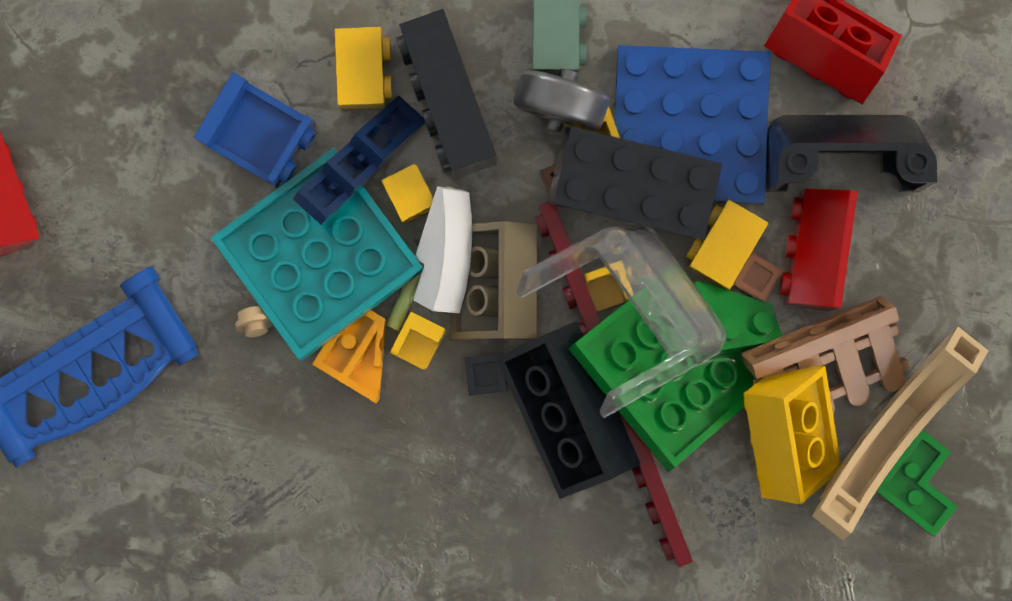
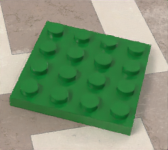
[568,263,756,472]

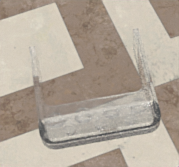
[517,225,727,418]

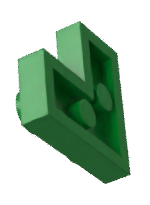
[876,429,958,537]

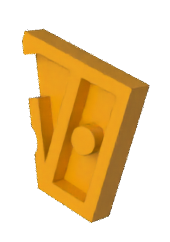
[312,310,387,404]

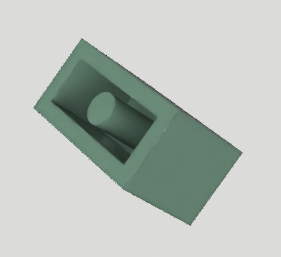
[533,0,587,76]

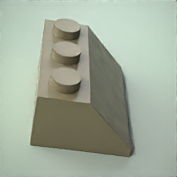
[450,221,537,340]

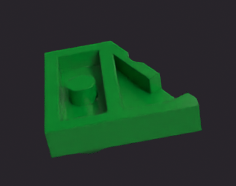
[689,281,782,356]

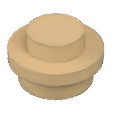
[235,306,273,337]

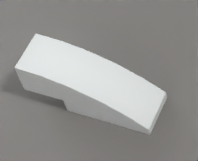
[413,186,472,313]

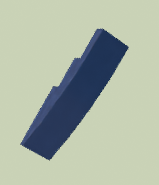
[293,96,425,226]

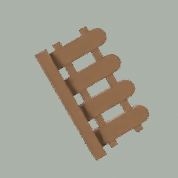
[741,296,909,414]

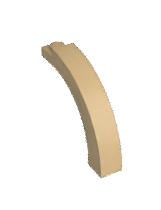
[812,327,989,540]

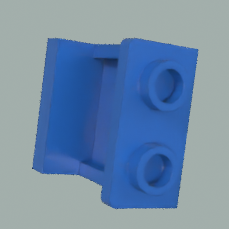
[193,72,317,188]

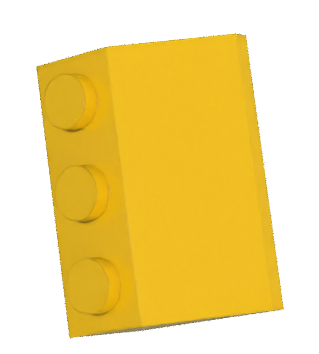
[743,365,841,505]

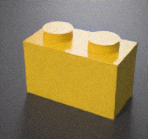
[335,27,393,111]
[685,200,768,290]

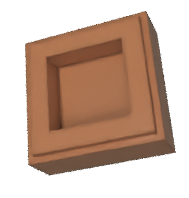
[732,252,783,302]

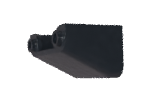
[766,115,937,192]

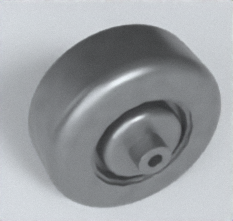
[513,68,609,133]

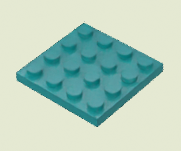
[211,147,423,361]

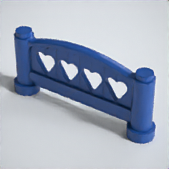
[0,266,199,468]

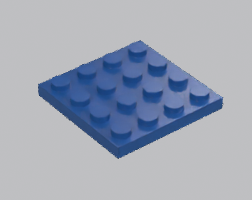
[614,45,770,205]

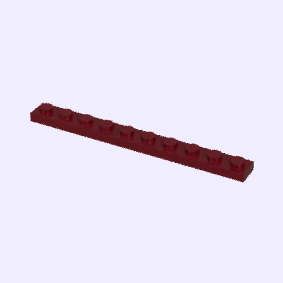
[534,202,693,567]

